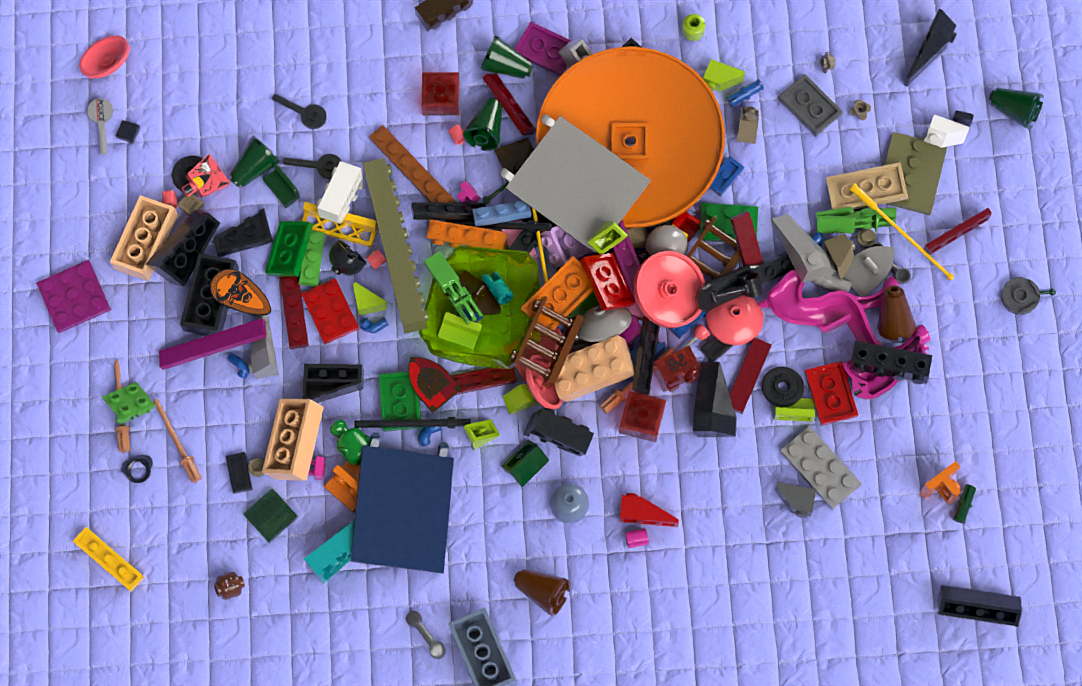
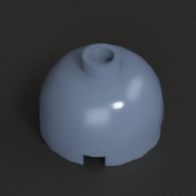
[550,483,589,524]

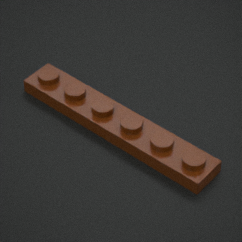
[369,125,457,203]

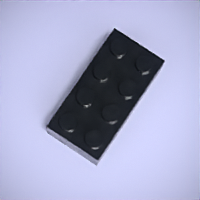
[180,253,239,336]

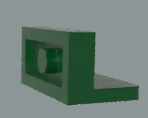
[262,163,300,208]
[501,439,549,487]

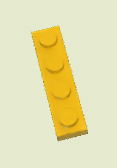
[73,527,145,592]

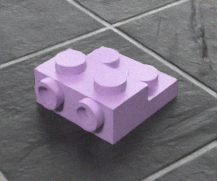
[540,226,591,268]

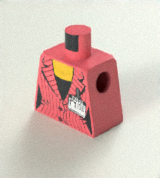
[182,154,230,198]

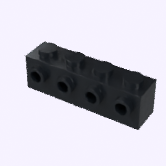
[850,341,933,384]
[937,585,1022,627]

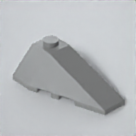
[771,214,837,283]
[248,315,279,379]

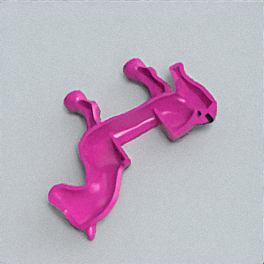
[758,270,931,400]

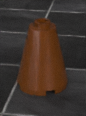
[877,286,916,341]
[513,569,571,616]

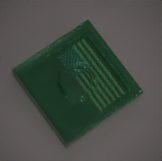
[243,488,298,543]

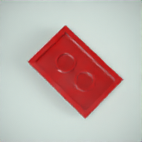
[580,253,636,311]
[301,278,359,345]
[804,361,859,426]

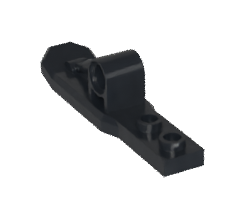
[695,252,795,313]

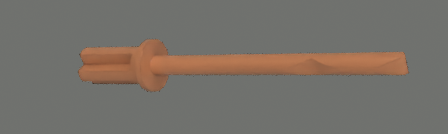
[600,348,674,415]
[114,360,130,453]
[154,398,202,484]

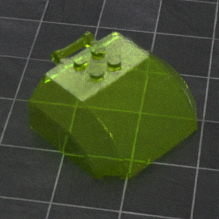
[418,246,541,369]

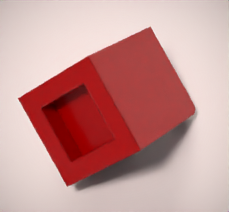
[671,211,701,242]

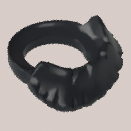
[121,455,153,483]

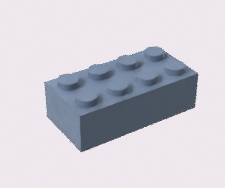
[448,608,518,686]

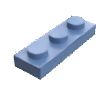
[472,200,532,227]

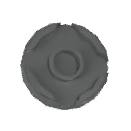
[1001,277,1040,315]

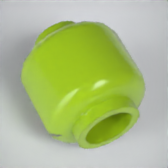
[681,14,706,41]

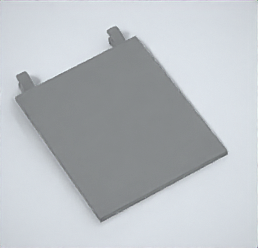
[500,114,651,253]

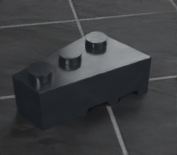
[302,364,364,403]
[523,408,594,456]

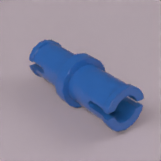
[726,79,764,108]

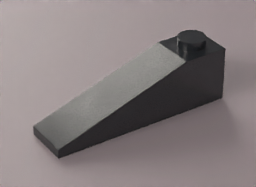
[904,9,957,86]
[693,362,737,437]

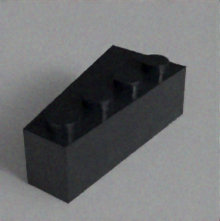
[146,210,220,287]

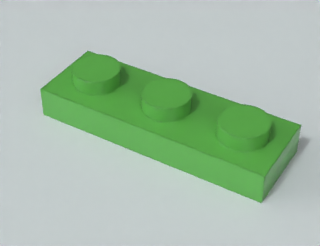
[299,231,325,287]

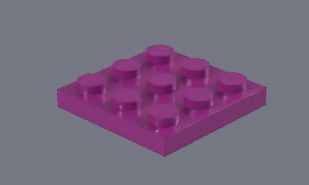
[36,259,111,333]

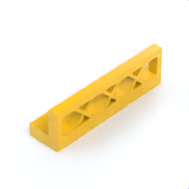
[302,202,378,248]

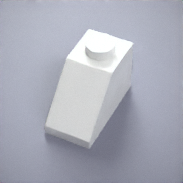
[924,114,970,148]

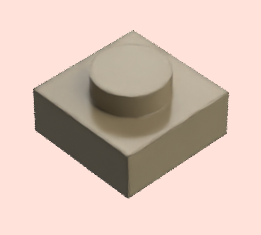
[177,194,205,216]

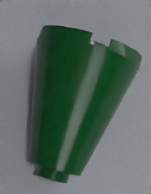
[480,35,533,79]
[989,88,1044,129]
[463,98,502,151]
[230,135,281,187]

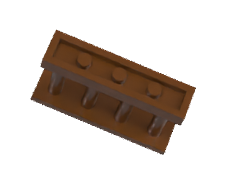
[687,216,741,280]
[508,296,584,389]

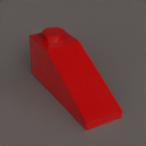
[620,493,679,528]

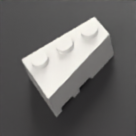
[316,161,364,224]

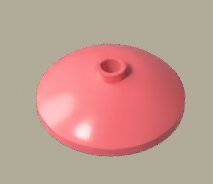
[79,35,130,79]
[706,295,764,345]
[525,355,563,410]

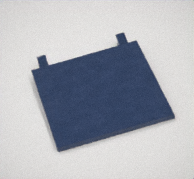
[351,433,454,574]

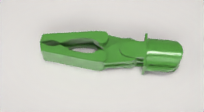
[816,207,897,233]
[424,251,483,325]

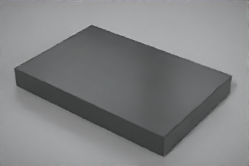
[777,74,843,137]

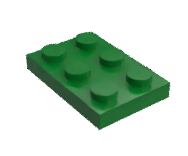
[700,203,758,242]
[265,221,313,277]
[379,371,422,432]

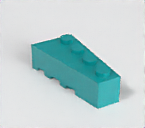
[304,518,355,584]

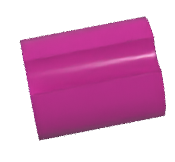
[625,528,649,549]

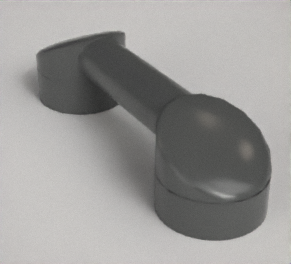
[869,242,911,284]
[406,611,446,659]

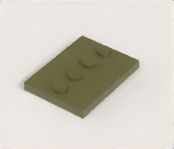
[884,132,947,216]

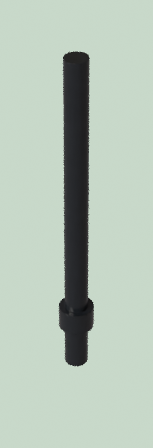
[445,220,552,232]
[354,417,471,429]

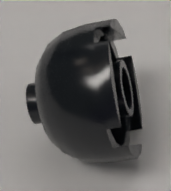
[328,239,366,276]

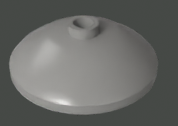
[577,305,632,342]

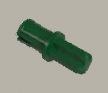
[953,484,976,524]

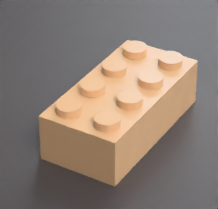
[110,195,179,282]
[548,335,635,402]
[262,399,324,481]

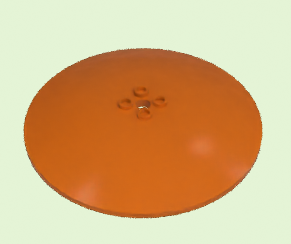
[536,47,725,228]

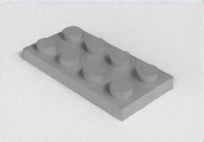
[780,426,862,510]

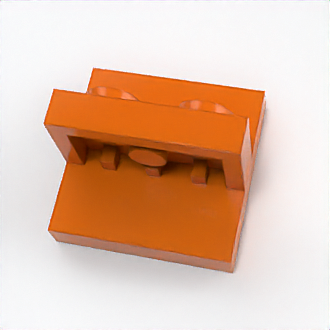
[919,461,961,505]
[324,462,360,513]

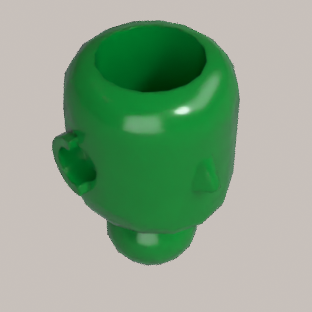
[330,419,370,466]

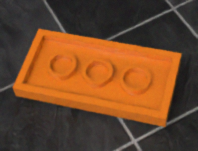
[520,256,593,331]

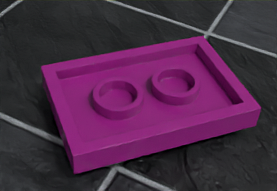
[515,21,571,76]

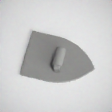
[844,246,894,297]

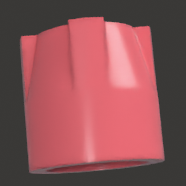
[448,124,465,145]
[162,190,178,209]
[366,249,387,270]

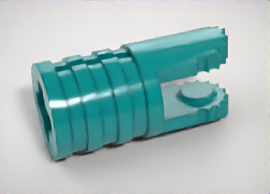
[482,271,514,305]

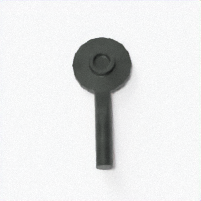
[272,94,327,129]
[283,154,342,179]

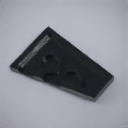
[213,208,273,257]

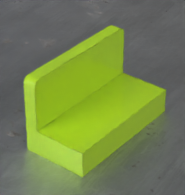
[438,312,482,350]
[774,398,815,422]

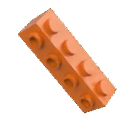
[427,219,508,255]

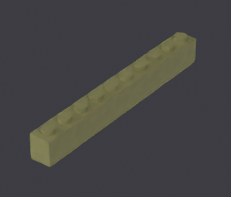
[363,158,429,334]

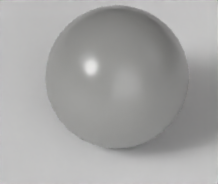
[645,225,688,257]

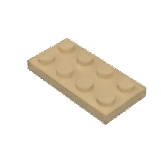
[826,162,908,210]

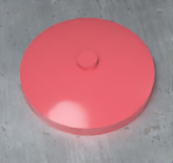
[634,251,705,328]

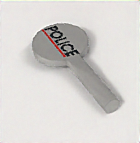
[87,98,114,155]

